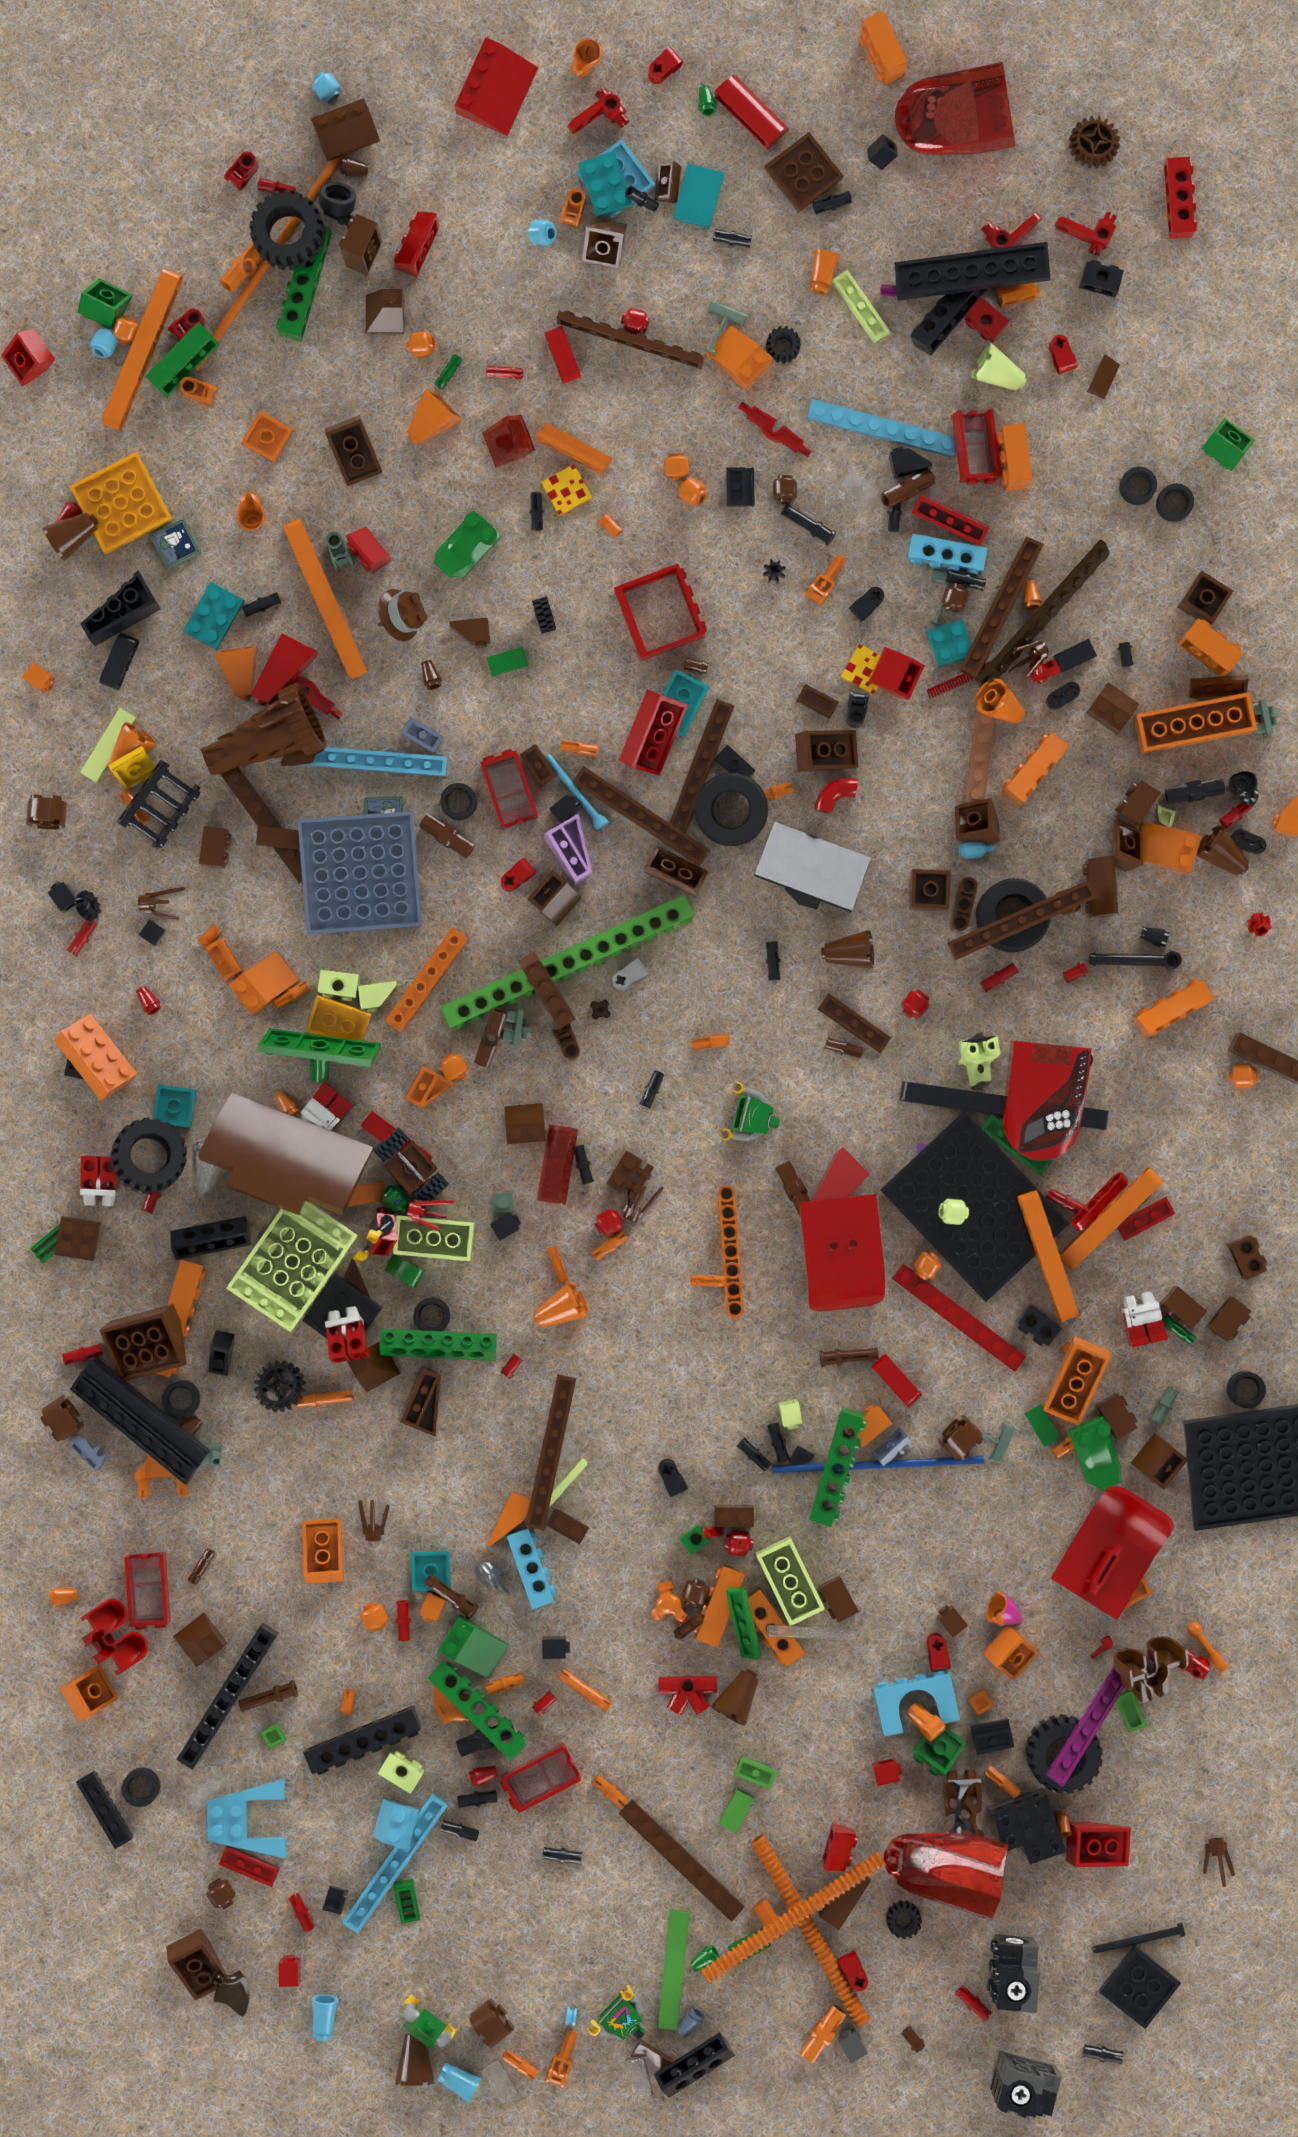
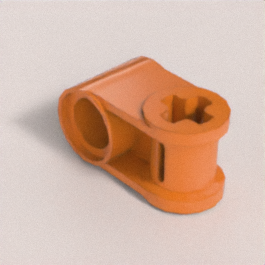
[560,188,586,229]
[179,377,218,407]

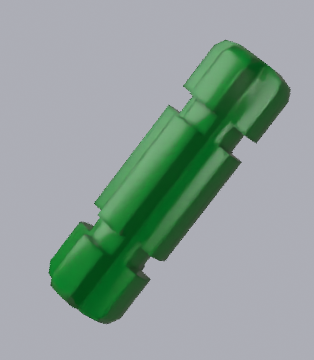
[435,354,462,390]
[1162,1315,1196,1345]

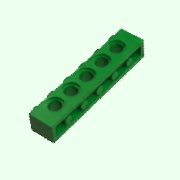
[276,226,332,342]
[379,1329,497,1361]
[809,1407,867,1527]
[428,1661,528,1762]

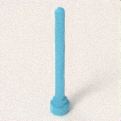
[545,755,609,831]

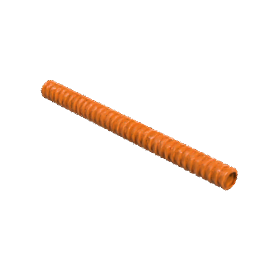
[750,1835,870,2027]
[701,1851,886,1984]

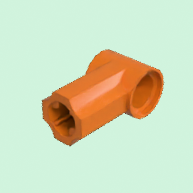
[907,1703,946,1741]
[752,1898,782,1939]

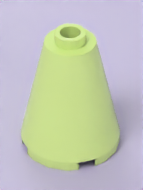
[971,343,1027,391]

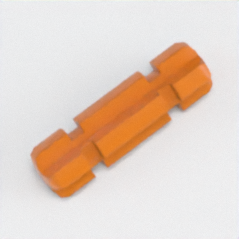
[547,1246,568,1284]
[690,1275,725,1287]

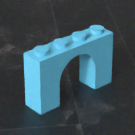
[873,1670,960,1737]

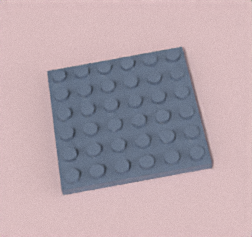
[297,811,422,935]

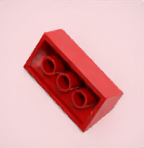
[619,689,688,776]

